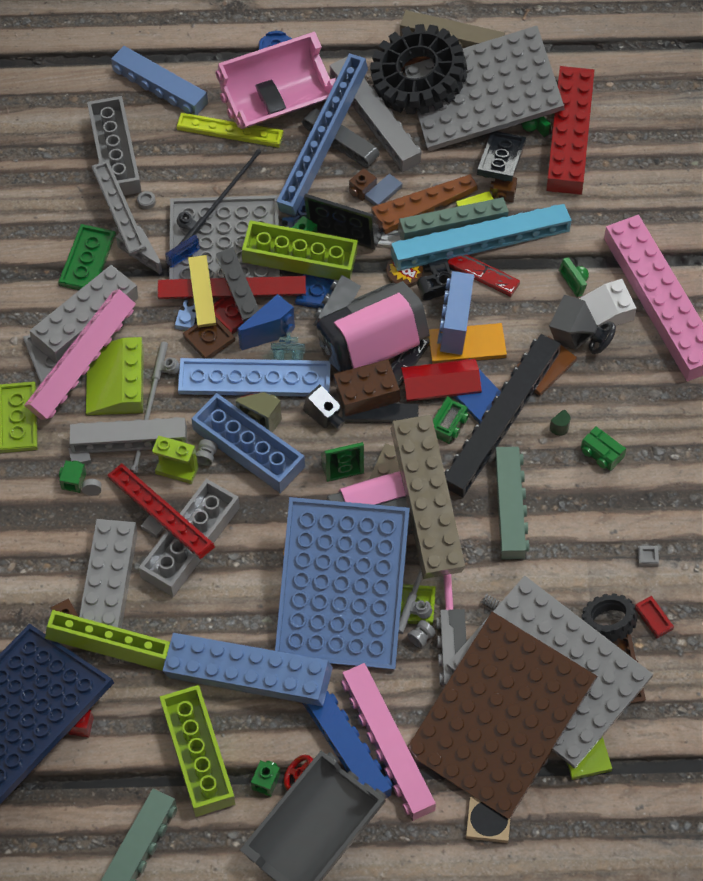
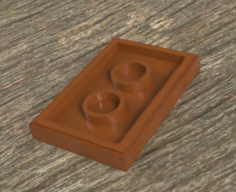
[512,336,577,396]

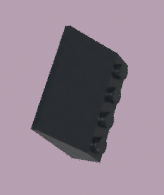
[304,194,383,250]

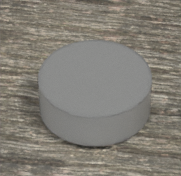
[137,191,156,209]
[82,479,101,496]

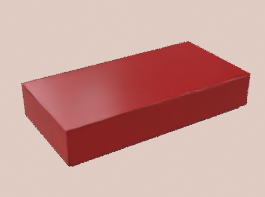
[635,596,674,639]

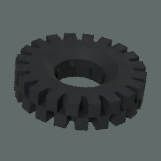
[370,24,467,115]

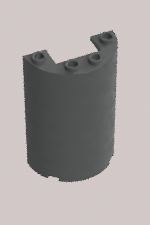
[240,750,387,881]

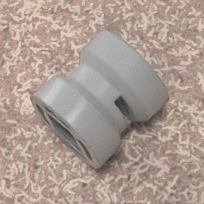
[196,439,218,466]
[407,620,436,648]

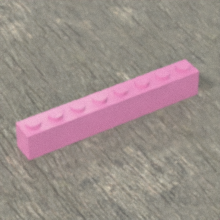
[24,289,136,420]
[341,663,436,821]

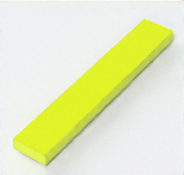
[177,113,283,148]

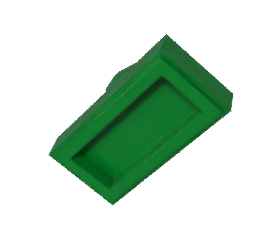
[521,116,551,137]
[558,257,589,297]

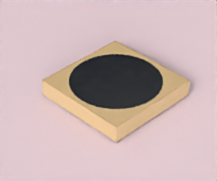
[466,796,511,843]

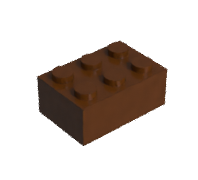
[334,359,400,416]

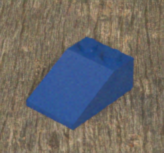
[238,294,295,350]

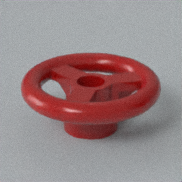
[283,754,313,791]

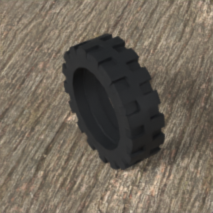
[582,593,637,642]

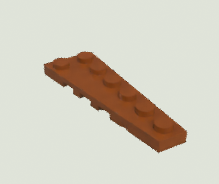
[371,174,478,234]

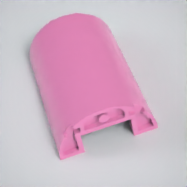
[215,32,336,129]

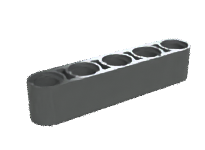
[302,108,380,168]

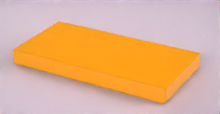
[429,323,507,364]

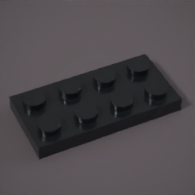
[477,131,526,182]

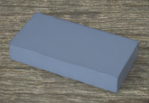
[365,173,403,206]

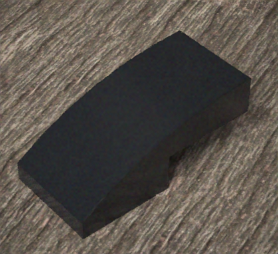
[255,79,286,115]

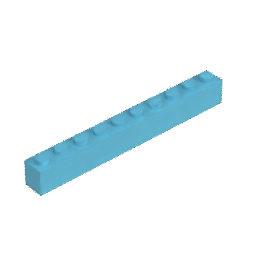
[391,204,572,271]

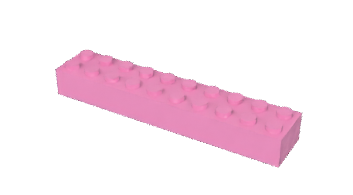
[604,215,703,381]

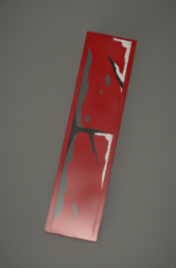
[448,254,520,297]

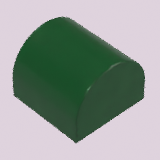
[550,410,571,436]

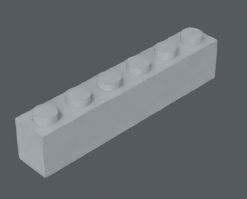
[70,417,187,453]

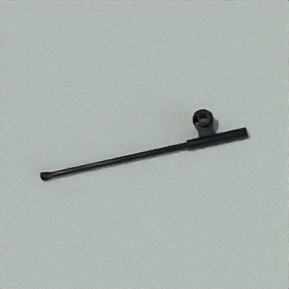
[176,149,261,250]

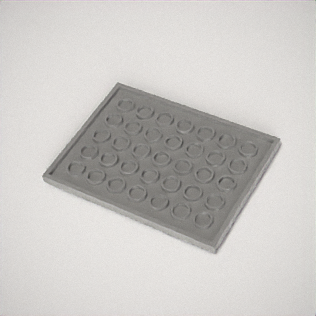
[404,26,565,151]
[447,576,653,768]

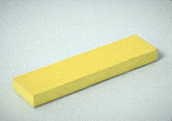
[188,255,216,328]

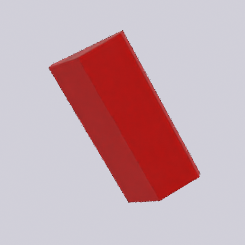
[401,359,482,402]

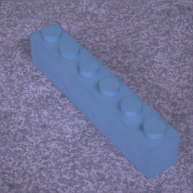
[111,46,208,115]

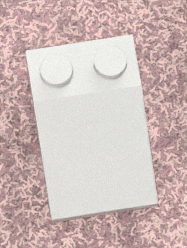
[579,279,636,327]

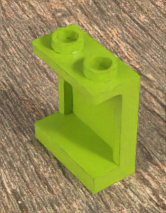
[152,435,198,484]

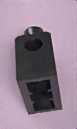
[303,384,345,430]

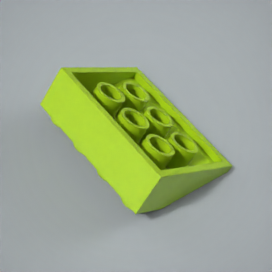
[86,337,144,415]

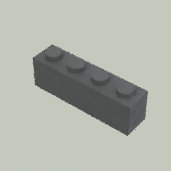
[216,247,259,323]

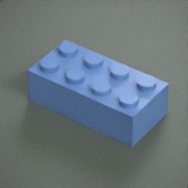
[437,271,474,355]

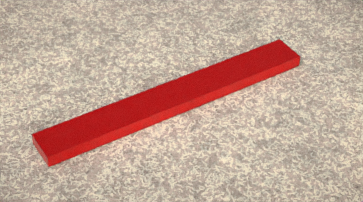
[158,276,306,299]
[107,463,215,560]

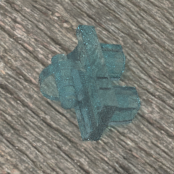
[271,332,306,360]

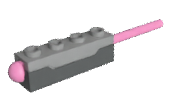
[436,574,467,687]

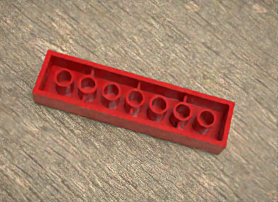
[546,66,595,195]

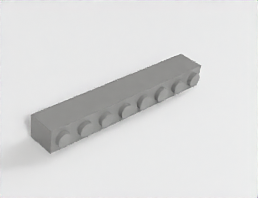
[330,57,422,172]

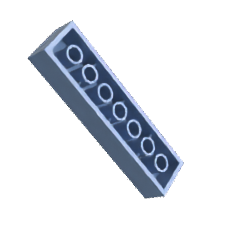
[163,633,333,707]

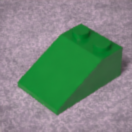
[321,442,364,482]

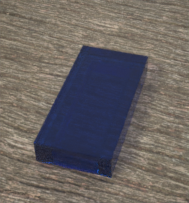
[165,235,200,268]

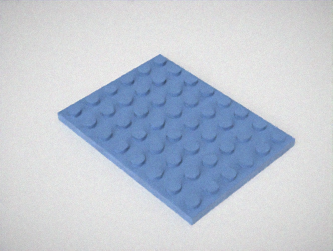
[275,497,410,669]

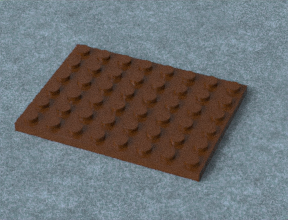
[408,612,598,819]

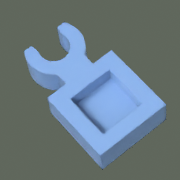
[175,300,197,331]

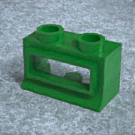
[433,396,469,444]

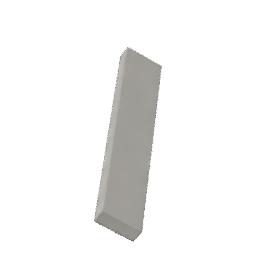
[91,160,147,256]

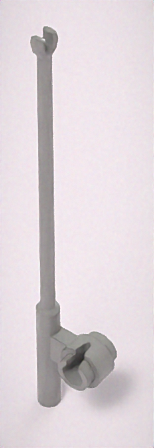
[131,342,180,473]
[399,568,432,634]

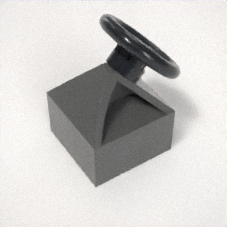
[549,295,616,354]

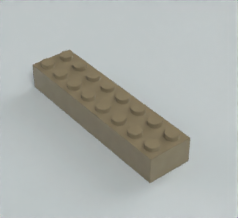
[390,415,465,579]

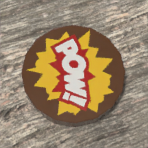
[386,259,423,287]

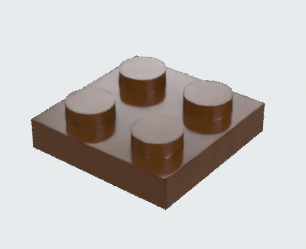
[183,316,235,359]

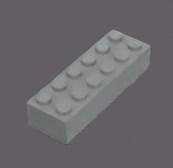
[87,96,141,195]
[30,265,138,363]
[139,479,240,597]
[79,519,138,629]

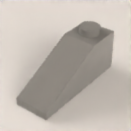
[116,226,162,274]

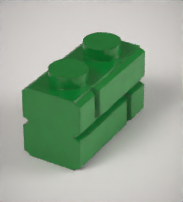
[581,426,626,471]

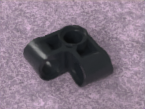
[416,258,452,301]

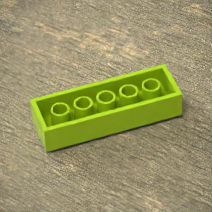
[242,220,358,280]
[160,685,236,817]

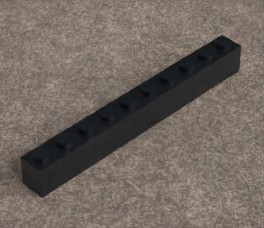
[444,334,561,498]

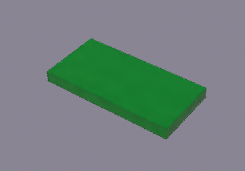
[58,224,116,290]

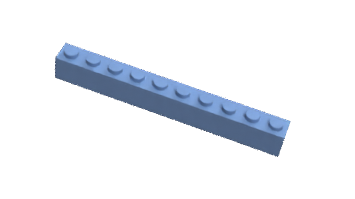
[276,53,368,217]

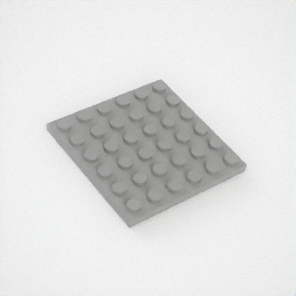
[169,195,280,279]

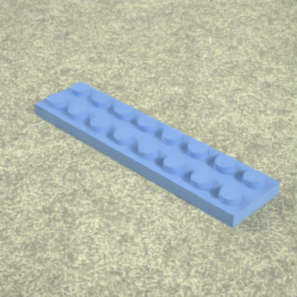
[178,358,331,397]

